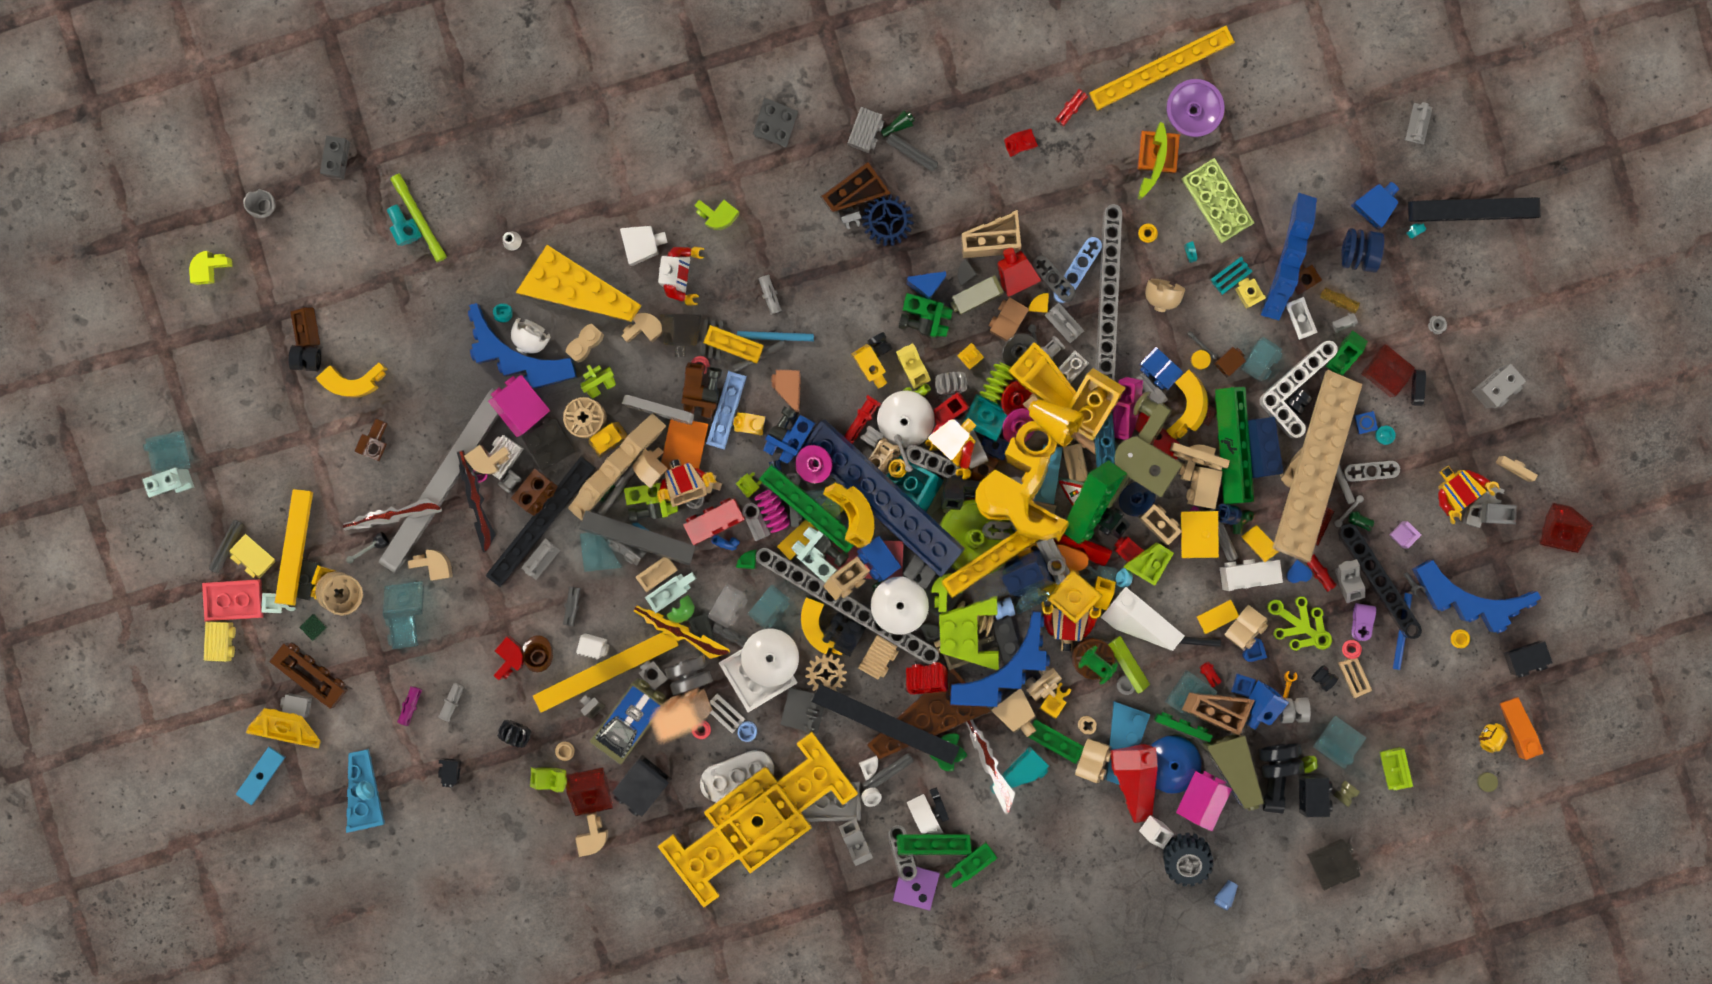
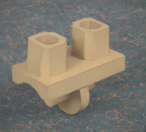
[1025,666,1062,701]

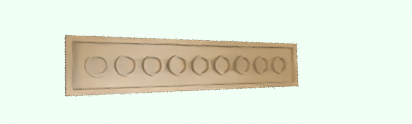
[1272,370,1362,562]

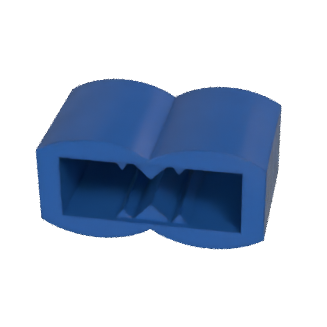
[1139,347,1184,390]

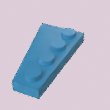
[1106,701,1150,785]
[346,749,385,833]

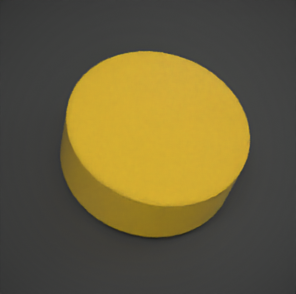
[1191,350,1211,370]

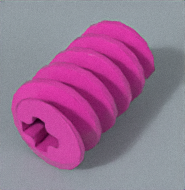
[754,490,791,533]

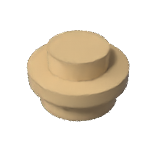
[555,741,575,761]

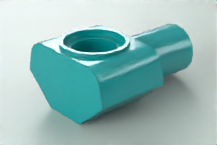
[386,204,422,246]

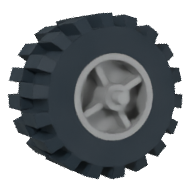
[1163,833,1213,887]

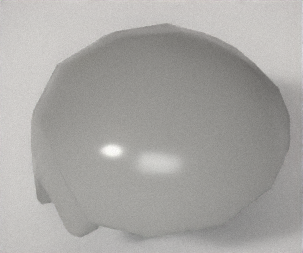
[243,189,276,219]

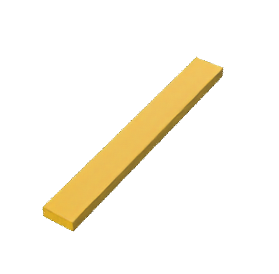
[1089,26,1235,111]
[533,628,679,713]

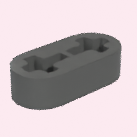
[982,521,1017,540]

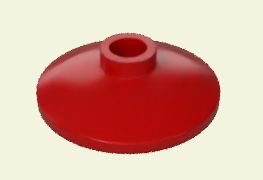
[1001,381,1033,416]

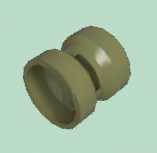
[1333,780,1360,807]

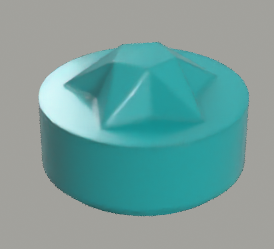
[1407,223,1427,239]
[493,304,513,322]
[1375,426,1396,445]

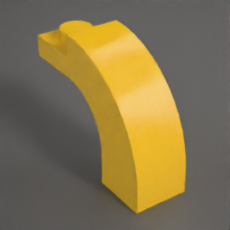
[316,362,388,398]
[1166,370,1208,439]
[823,482,874,549]
[801,597,843,656]

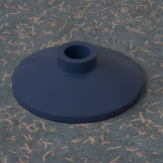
[1119,482,1156,516]

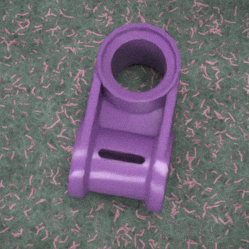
[1351,603,1376,641]

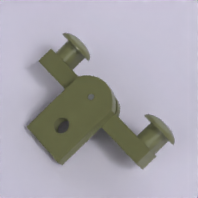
[1107,391,1183,508]

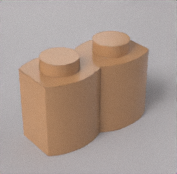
[988,297,1029,342]

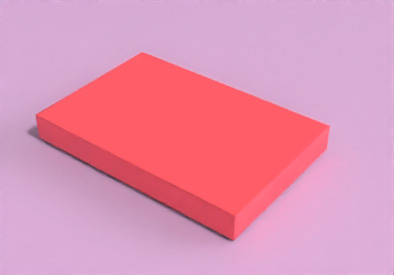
[202,579,264,621]

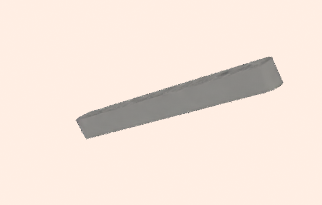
[1096,204,1122,381]
[379,388,499,573]
[756,548,939,664]

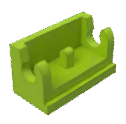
[1380,747,1413,790]

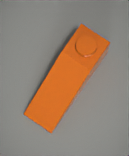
[1500,697,1544,760]

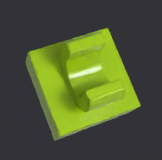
[736,472,762,498]

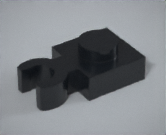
[930,787,949,822]

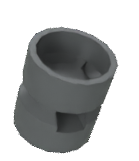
[903,554,936,589]

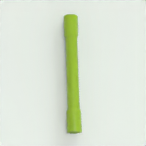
[390,173,447,262]

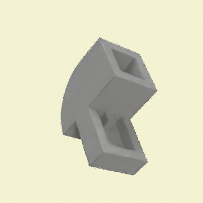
[1335,559,1365,603]
[838,819,873,866]

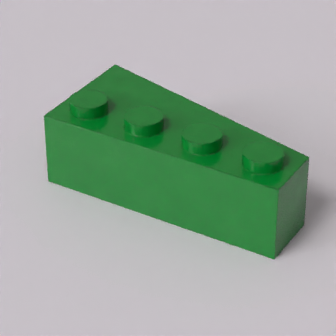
[1064,460,1127,544]

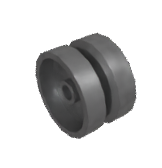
[664,655,713,695]

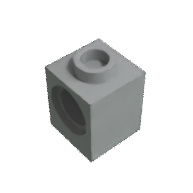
[639,660,668,690]
[280,693,312,718]

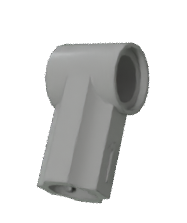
[1136,373,1168,404]
[742,503,771,541]

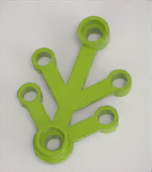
[1267,596,1332,651]

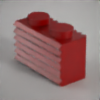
[906,662,948,695]

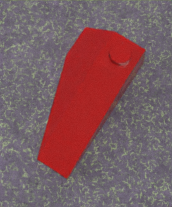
[1111,744,1158,823]

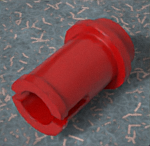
[1199,662,1222,687]

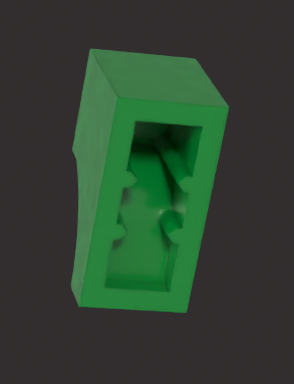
[1325,330,1368,376]

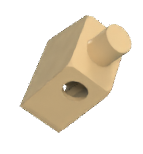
[992,689,1036,737]

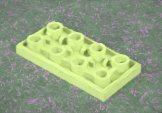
[1181,158,1254,243]

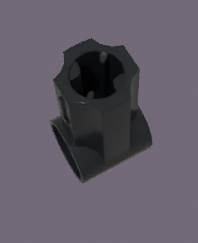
[1263,776,1286,814]

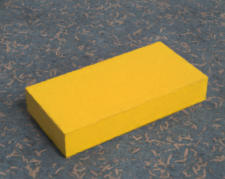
[1241,525,1280,562]
[1196,600,1239,634]

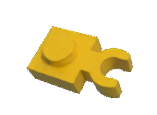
[1040,683,1071,719]

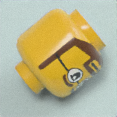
[1478,723,1508,753]

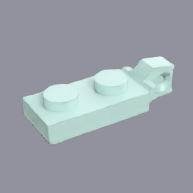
[645,572,696,613]

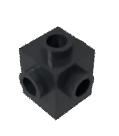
[1098,508,1131,539]

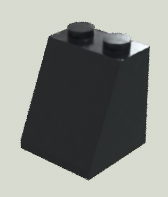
[612,755,672,817]

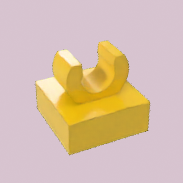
[957,343,984,370]

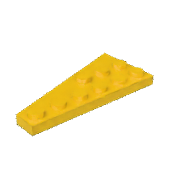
[516,245,641,322]

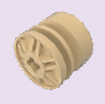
[563,397,607,439]
[315,571,363,615]

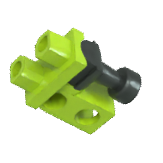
[624,483,678,524]

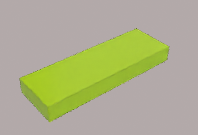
[1108,636,1150,694]

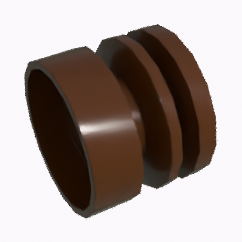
[1071,638,1115,680]

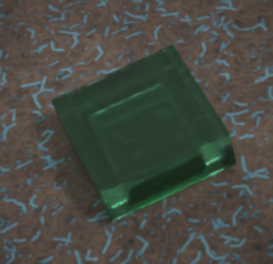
[299,614,328,641]

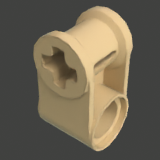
[869,438,901,475]

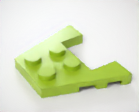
[939,596,999,670]

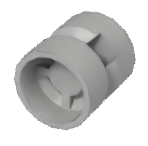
[1279,697,1311,723]

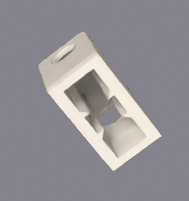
[620,226,668,266]

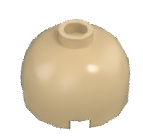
[1145,279,1185,312]

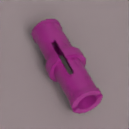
[397,686,422,726]

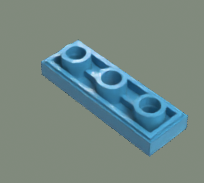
[1094,413,1116,467]
[235,746,286,805]

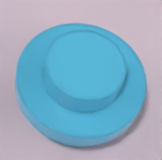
[1116,568,1133,588]
[356,781,374,800]

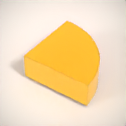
[1028,293,1049,313]

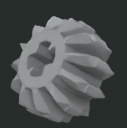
[935,371,968,395]

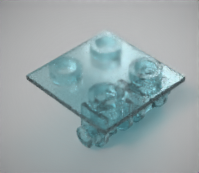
[143,431,191,475]
[1313,716,1366,769]

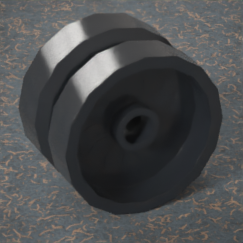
[1258,743,1305,778]

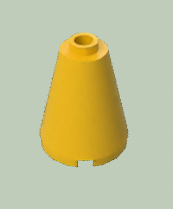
[1028,399,1084,447]

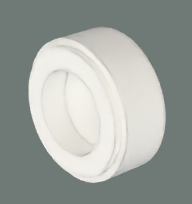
[861,788,882,807]

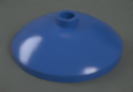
[1151,736,1202,793]

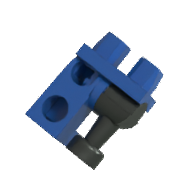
[763,406,816,464]

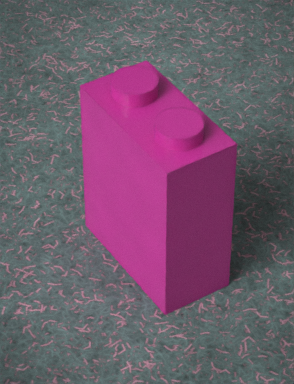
[488,375,550,437]
[1176,771,1232,831]

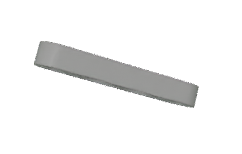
[622,395,695,425]

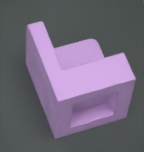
[1389,521,1421,549]

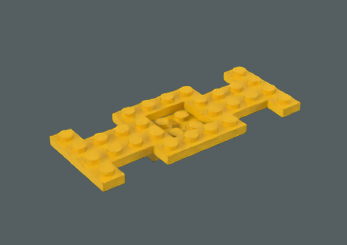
[658,732,858,907]

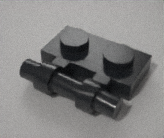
[822,613,866,657]

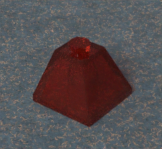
[1540,503,1592,553]

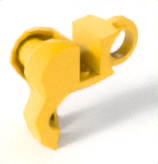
[975,421,1069,542]

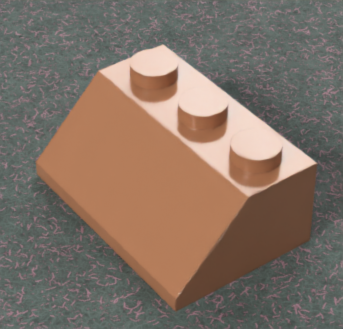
[772,370,801,413]

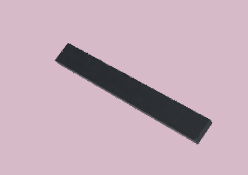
[485,456,596,588]
[811,684,960,765]

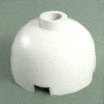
[511,318,551,354]

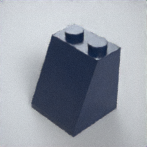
[1001,549,1056,598]

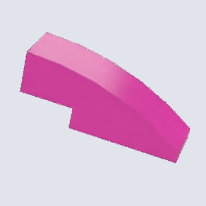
[1113,377,1143,440]

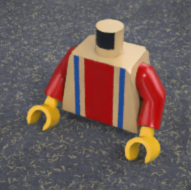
[657,459,716,507]
[1041,602,1101,652]

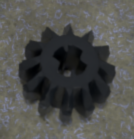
[497,720,532,748]

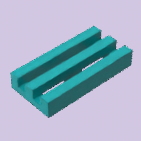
[1210,257,1253,295]

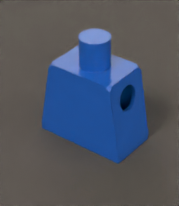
[1351,182,1399,230]
[1246,680,1289,730]

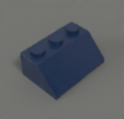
[1248,417,1283,478]

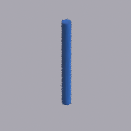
[1393,593,1413,670]

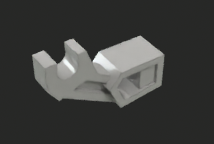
[1463,487,1505,528]

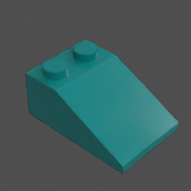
[886,453,944,512]
[990,746,1049,794]

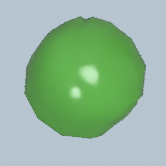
[666,595,695,623]

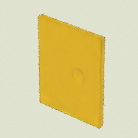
[1181,511,1219,558]

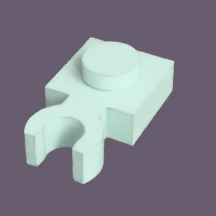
[261,593,296,613]

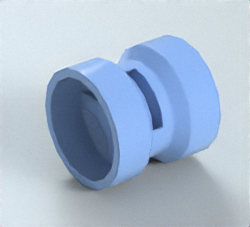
[995,597,1015,620]
[738,721,757,742]

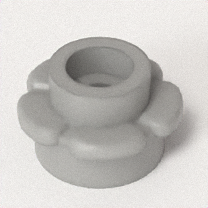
[1428,316,1447,335]

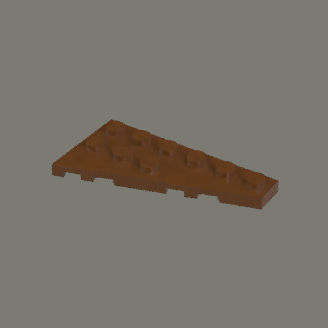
[867,669,991,759]

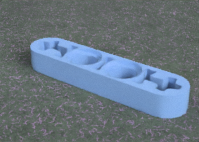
[1053,237,1102,303]

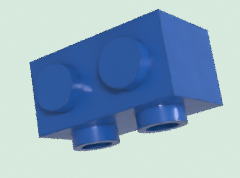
[857,536,901,582]

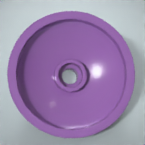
[1166,79,1224,137]

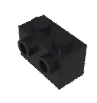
[1504,640,1553,678]

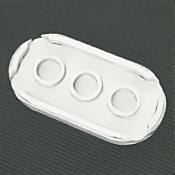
[700,750,774,802]

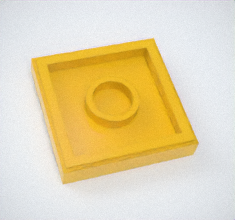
[1047,570,1102,624]

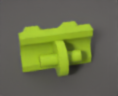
[580,364,616,399]

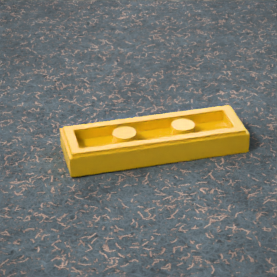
[703,325,764,364]

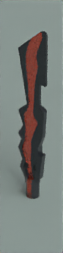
[457,450,496,552]

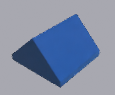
[907,271,946,299]

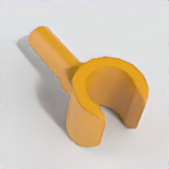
[1283,671,1297,698]

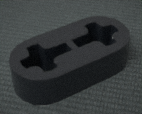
[1411,369,1426,406]

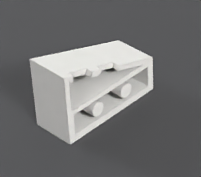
[1220,556,1283,591]

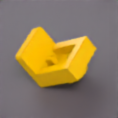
[733,412,765,435]

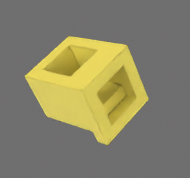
[1235,278,1266,309]

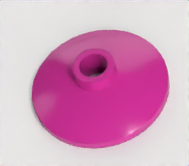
[1002,408,1034,443]
[796,445,832,483]

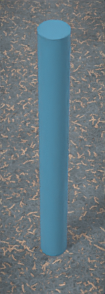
[737,331,814,341]

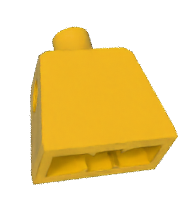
[851,344,887,389]
[589,422,628,458]

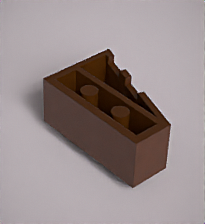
[820,162,891,212]

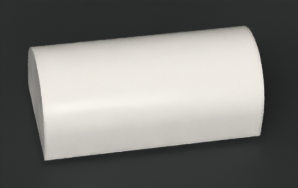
[1286,297,1318,340]

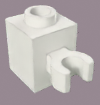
[1139,816,1177,849]

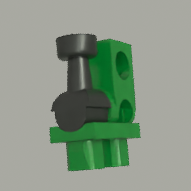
[898,293,953,338]

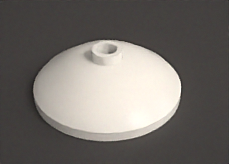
[877,391,935,448]
[871,576,929,634]
[741,629,799,687]

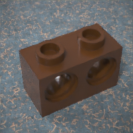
[511,469,558,516]

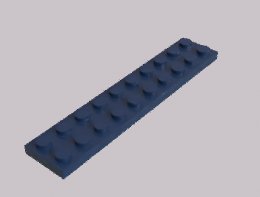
[802,419,965,577]

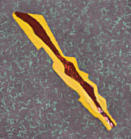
[634,605,730,659]

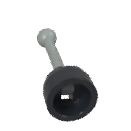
[346,532,390,564]

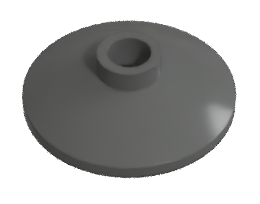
[1002,334,1038,367]

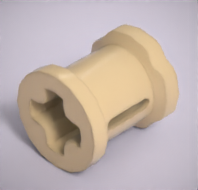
[1078,716,1097,734]

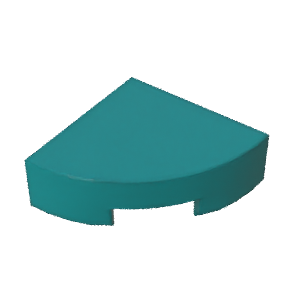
[1184,241,1197,263]

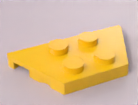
[246,708,321,749]

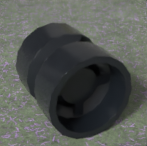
[288,345,321,372]

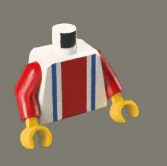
[658,247,705,306]

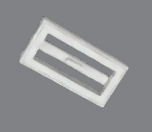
[710,693,745,733]

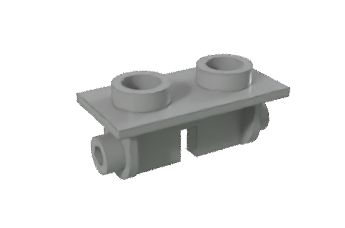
[1405,102,1433,145]
[1045,303,1084,343]
[522,538,560,580]
[607,539,646,566]

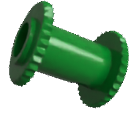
[1078,646,1118,685]

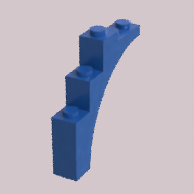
[1261,193,1317,321]
[468,303,578,389]
[1412,560,1541,634]
[950,611,1050,707]

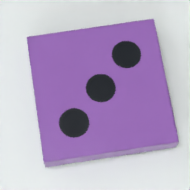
[893,866,940,910]

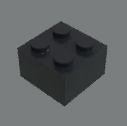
[1298,774,1333,817]

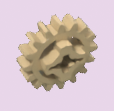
[805,653,847,691]

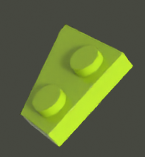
[1123,543,1174,586]

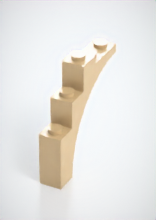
[568,413,666,520]

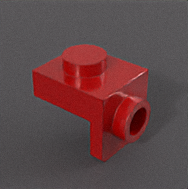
[1004,129,1038,157]
[1114,536,1144,563]

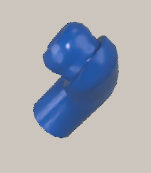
[711,535,740,551]

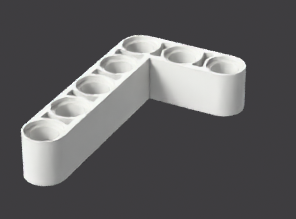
[1259,341,1338,438]

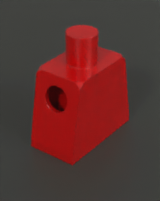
[997,248,1041,297]

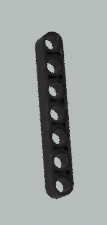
[1408,197,1541,222]
[1338,524,1422,639]

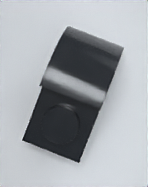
[941,474,981,510]

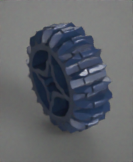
[862,194,914,246]

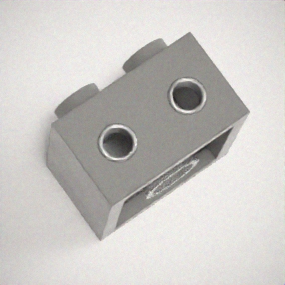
[1471,364,1526,409]

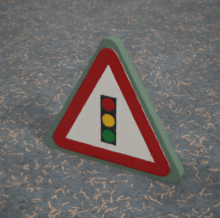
[1057,477,1084,507]

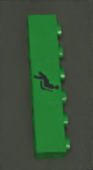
[1215,387,1254,504]

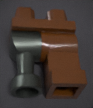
[681,362,722,418]

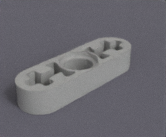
[1343,461,1400,482]

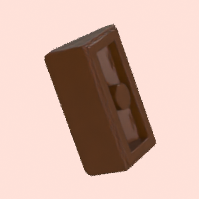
[290,307,320,348]

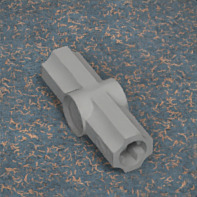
[1036,538,1070,585]

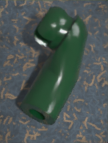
[1233,510,1255,535]

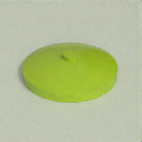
[940,500,1013,575]

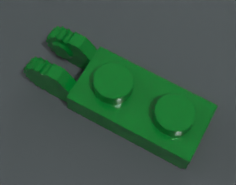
[944,842,997,888]

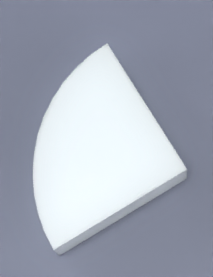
[859,756,878,781]

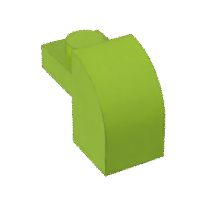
[694,200,740,230]
[931,573,962,612]
[530,768,567,792]

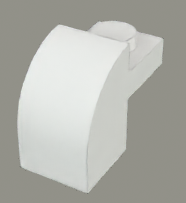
[907,794,943,835]

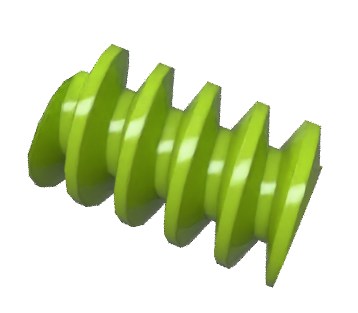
[979,362,1014,405]

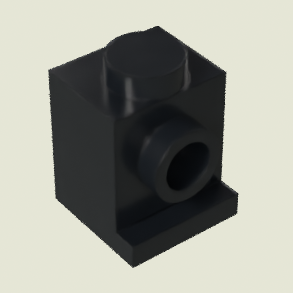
[438,758,461,787]

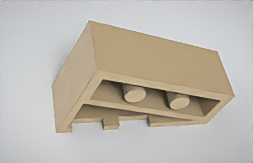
[961,210,1021,258]

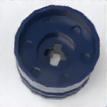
[1341,228,1384,273]

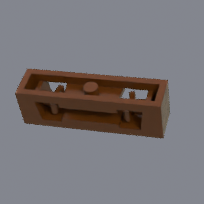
[269,642,348,709]

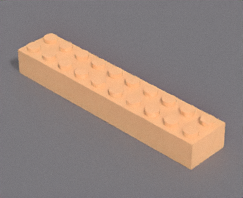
[651,687,713,741]

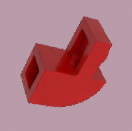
[933,392,970,425]
[493,636,524,680]

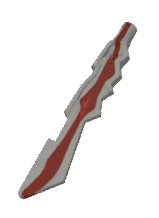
[343,498,442,531]
[966,720,1016,814]

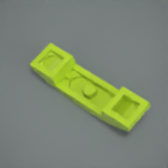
[1137,122,1167,200]

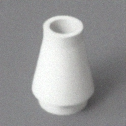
[503,231,522,250]

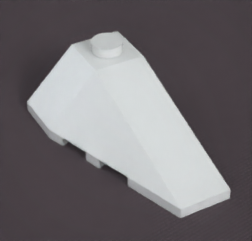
[1101,587,1185,651]

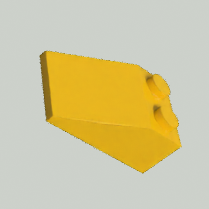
[1068,368,1126,441]

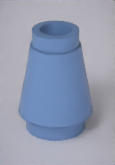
[1214,880,1238,910]

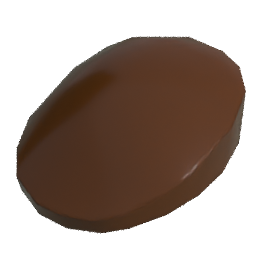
[522,635,553,673]

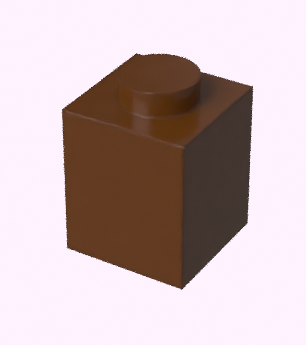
[1214,347,1246,378]

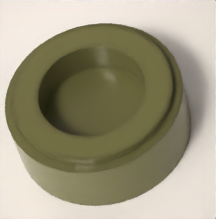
[1477,772,1498,792]

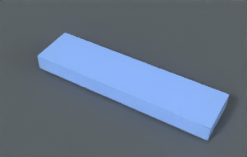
[706,371,747,450]

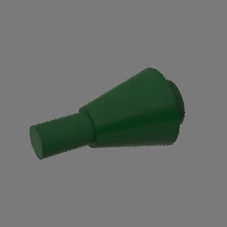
[881,110,915,137]

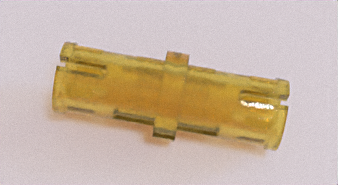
[1320,287,1360,314]

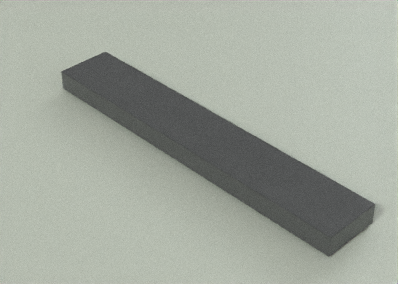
[579,510,696,565]

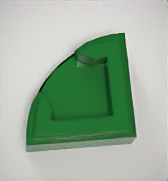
[736,550,757,569]

